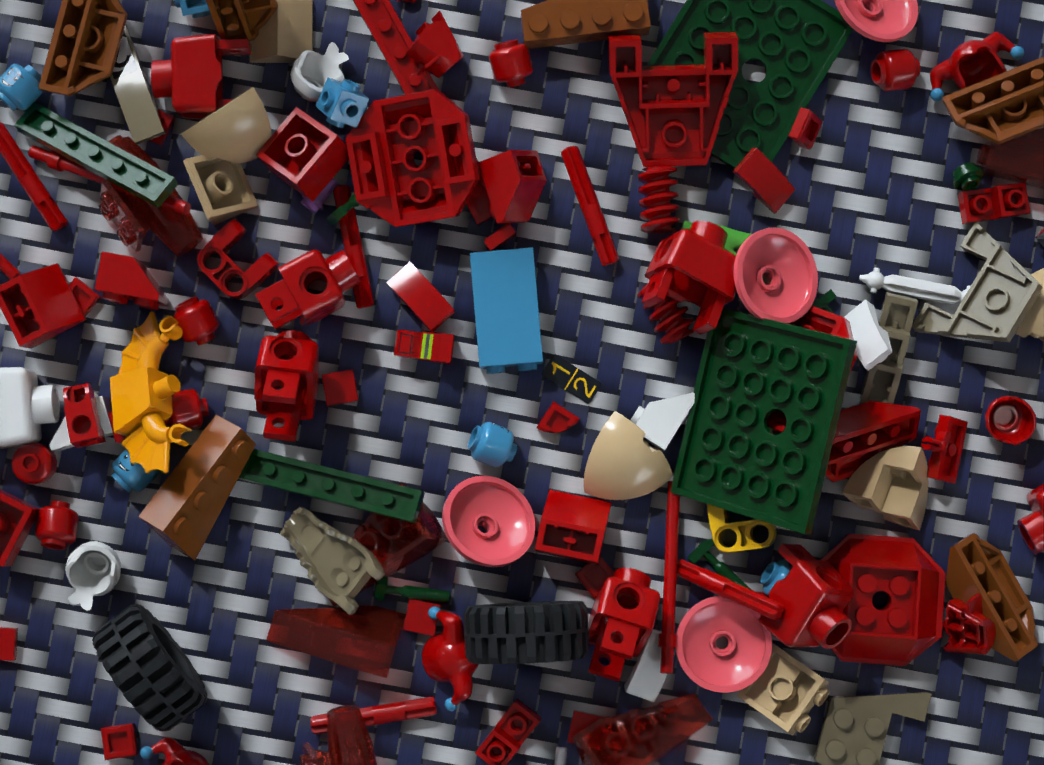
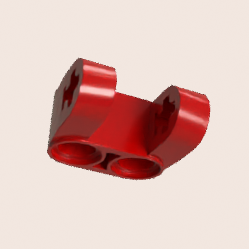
[197,218,280,300]

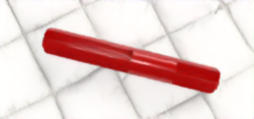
[0,122,67,231]
[561,146,619,266]
[333,185,374,309]
[677,559,784,620]
[310,697,437,735]

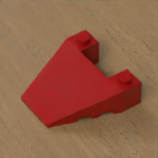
[608,32,738,167]

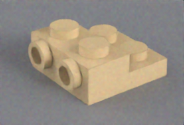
[736,643,830,736]

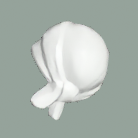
[290,42,349,102]
[65,541,121,611]

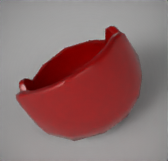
[984,395,1036,445]

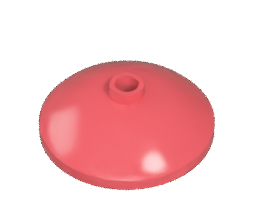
[834,0,918,42]
[734,228,818,323]
[442,476,535,567]
[676,596,772,693]

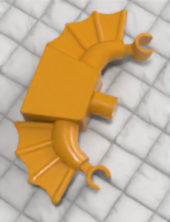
[110,311,192,474]

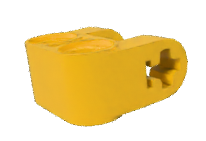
[707,504,776,552]

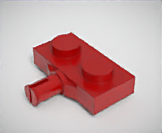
[921,415,968,484]

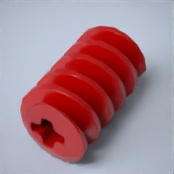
[638,166,680,233]
[637,283,695,344]

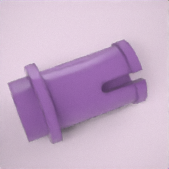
[301,178,339,214]

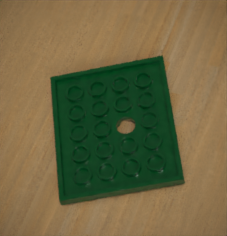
[646,0,854,169]
[670,308,857,534]

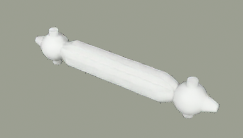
[859,268,970,305]

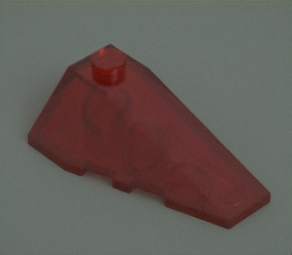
[266,605,406,678]
[573,693,713,765]

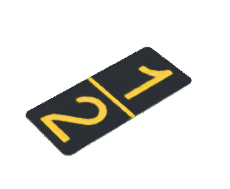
[542,354,601,404]

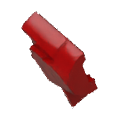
[406,11,464,78]
[942,593,996,655]

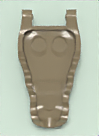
[280,507,385,615]

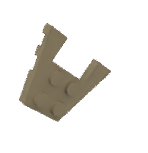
[911,222,1043,343]
[814,692,932,765]

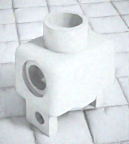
[0,367,60,449]

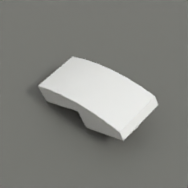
[844,300,892,371]
[624,629,676,702]

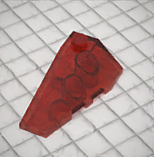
[329,482,448,606]

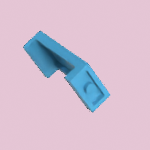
[470,247,543,374]

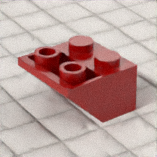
[478,150,547,224]
[95,251,169,311]
[0,263,87,349]
[535,489,612,565]

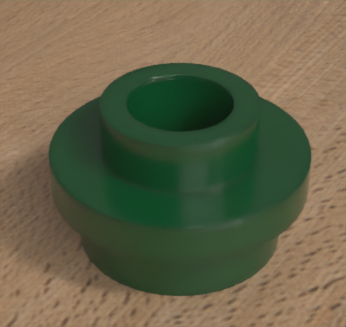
[952,163,984,191]

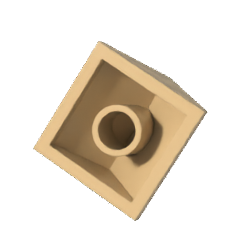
[250,0,313,63]
[183,155,258,225]

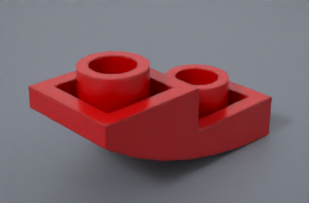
[733,148,795,214]
[957,182,1030,224]
[386,262,455,333]
[475,698,541,765]

